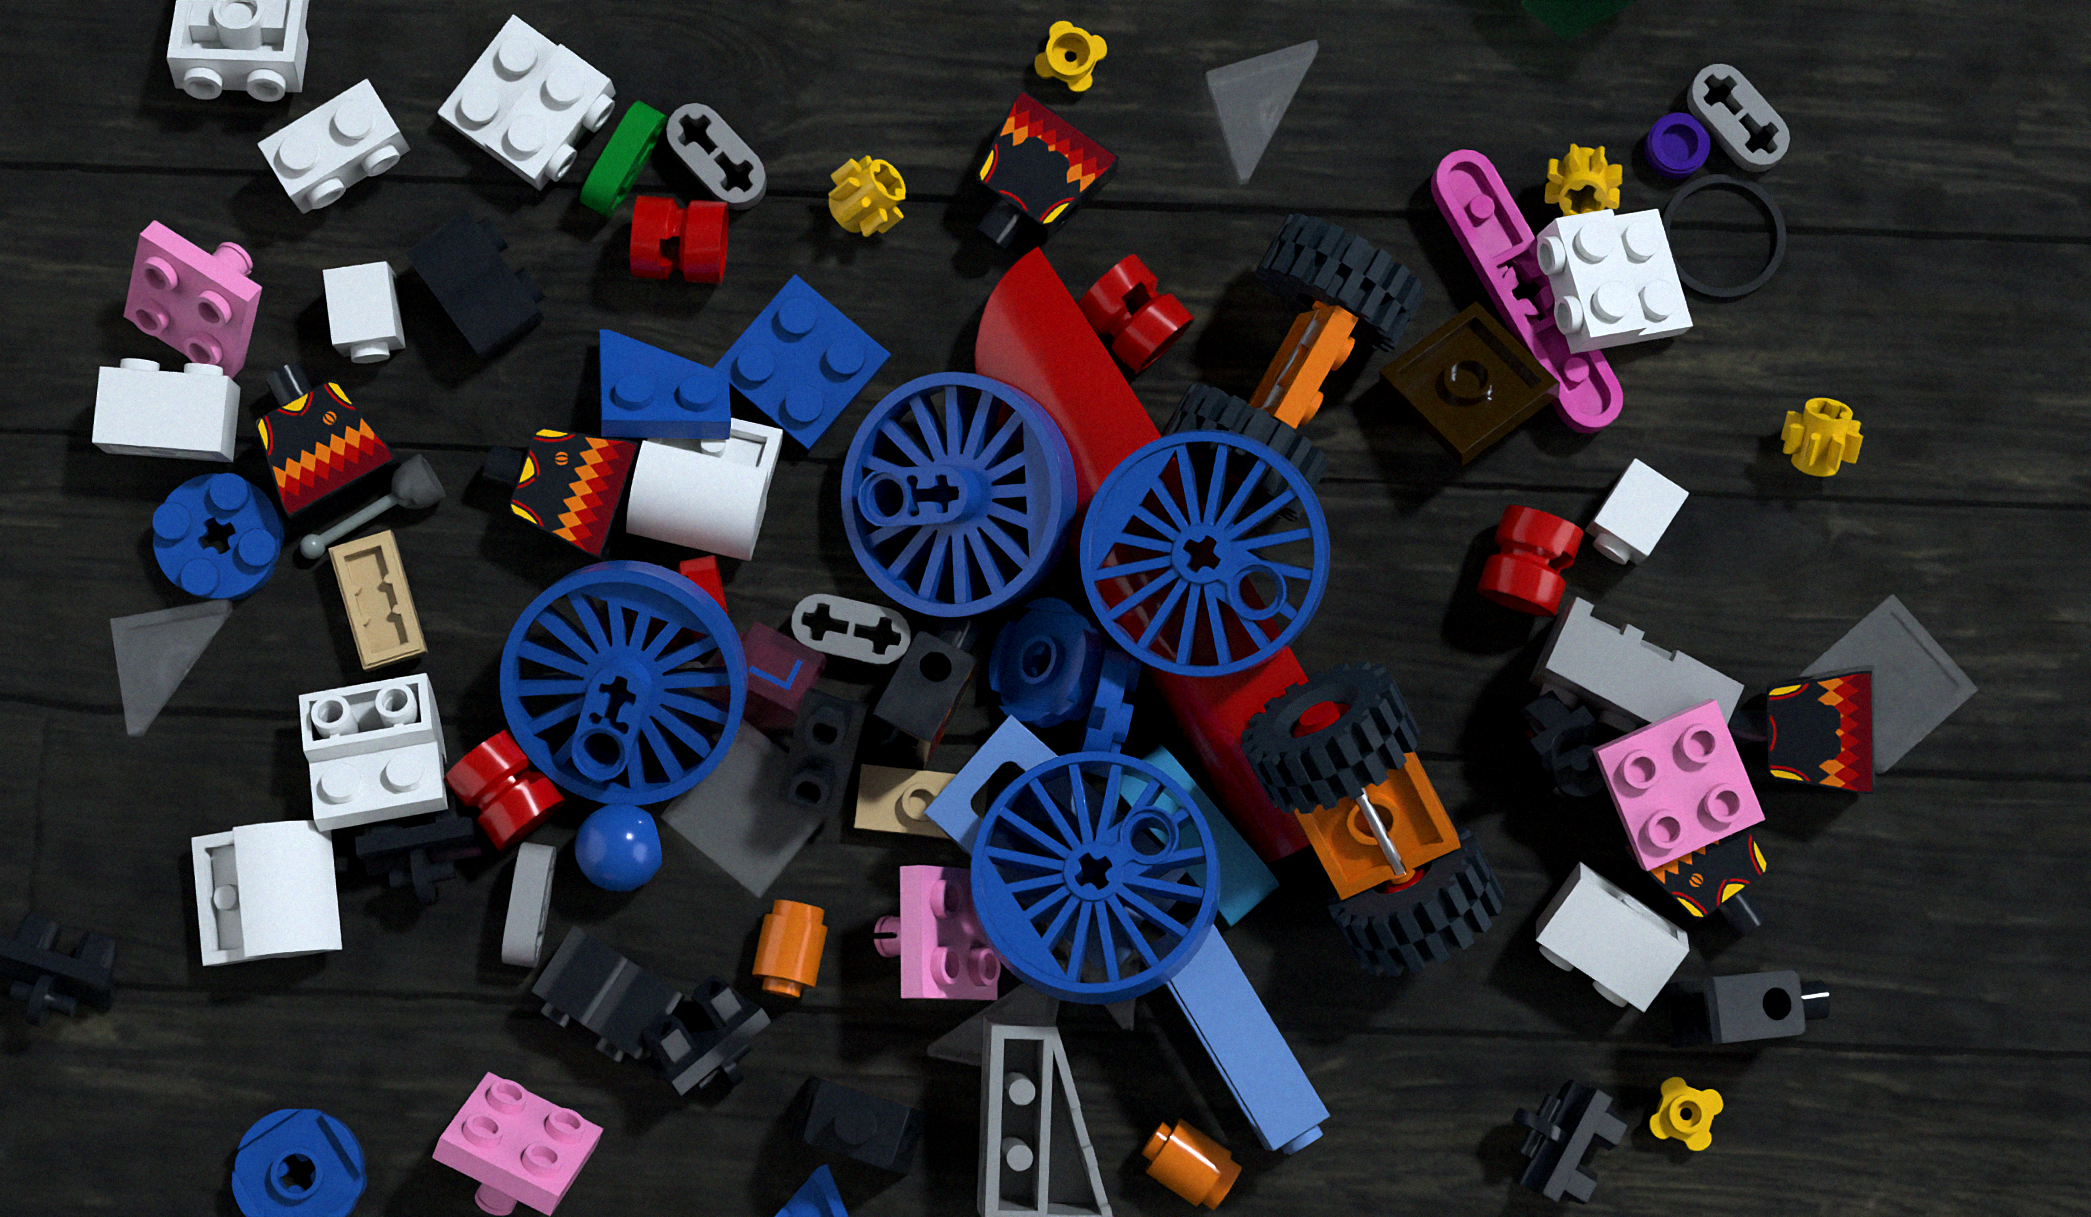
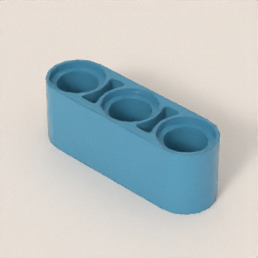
[1119,744,1280,927]

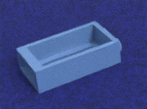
[923,715,1186,969]
[1149,916,1330,1155]

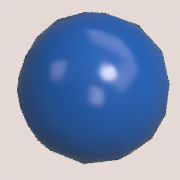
[574,804,662,892]

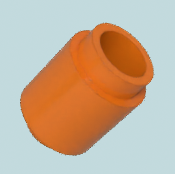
[752,900,828,999]
[1141,1118,1242,1210]

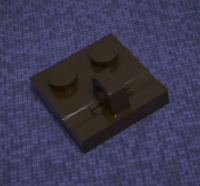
[1379,301,1560,467]

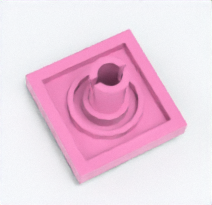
[124,220,262,379]
[1592,698,1765,871]
[874,865,1001,1001]
[432,1072,603,1216]

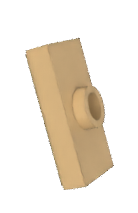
[328,530,428,672]
[854,764,989,839]

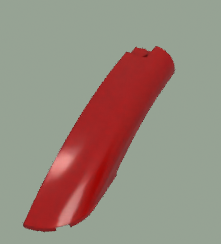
[974,247,1311,863]

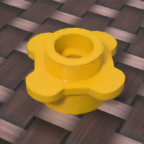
[1035,21,1107,93]
[1649,1077,1723,1151]

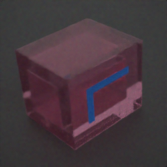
[723,621,828,718]

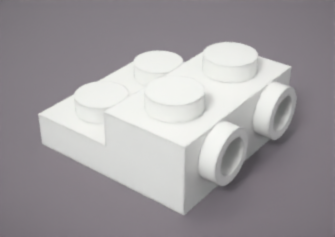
[167,0,309,102]
[437,14,616,191]
[1536,209,1693,354]

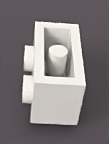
[257,79,411,214]
[92,358,241,462]
[1536,861,1689,1012]

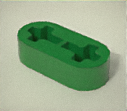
[580,100,668,218]

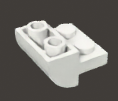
[626,418,783,561]
[299,673,448,832]
[191,820,342,966]

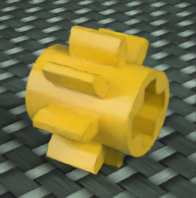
[1545,143,1622,217]
[828,155,906,237]
[1781,398,1863,477]

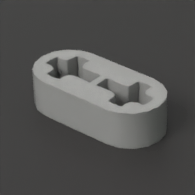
[1687,64,1790,173]
[666,103,767,211]
[791,594,911,668]
[502,842,556,968]

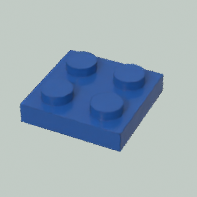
[712,274,892,453]

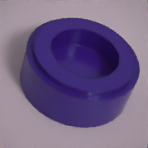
[1644,113,1710,179]

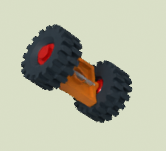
[1161,213,1426,521]
[1241,661,1504,976]

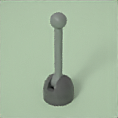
[300,454,446,560]

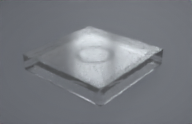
[1797,594,1979,774]
[660,718,829,899]

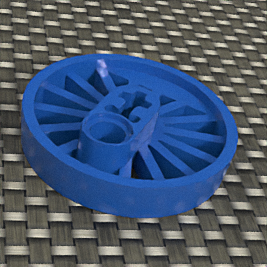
[841,372,1077,617]
[1080,429,1330,678]
[500,560,748,806]
[970,751,1221,1004]

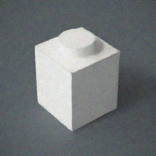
[323,261,405,363]
[1585,458,1689,565]

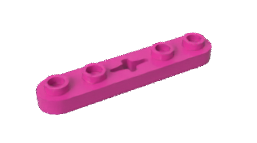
[1431,149,1623,434]

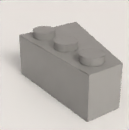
[1528,597,1744,736]
[977,1015,1113,1217]

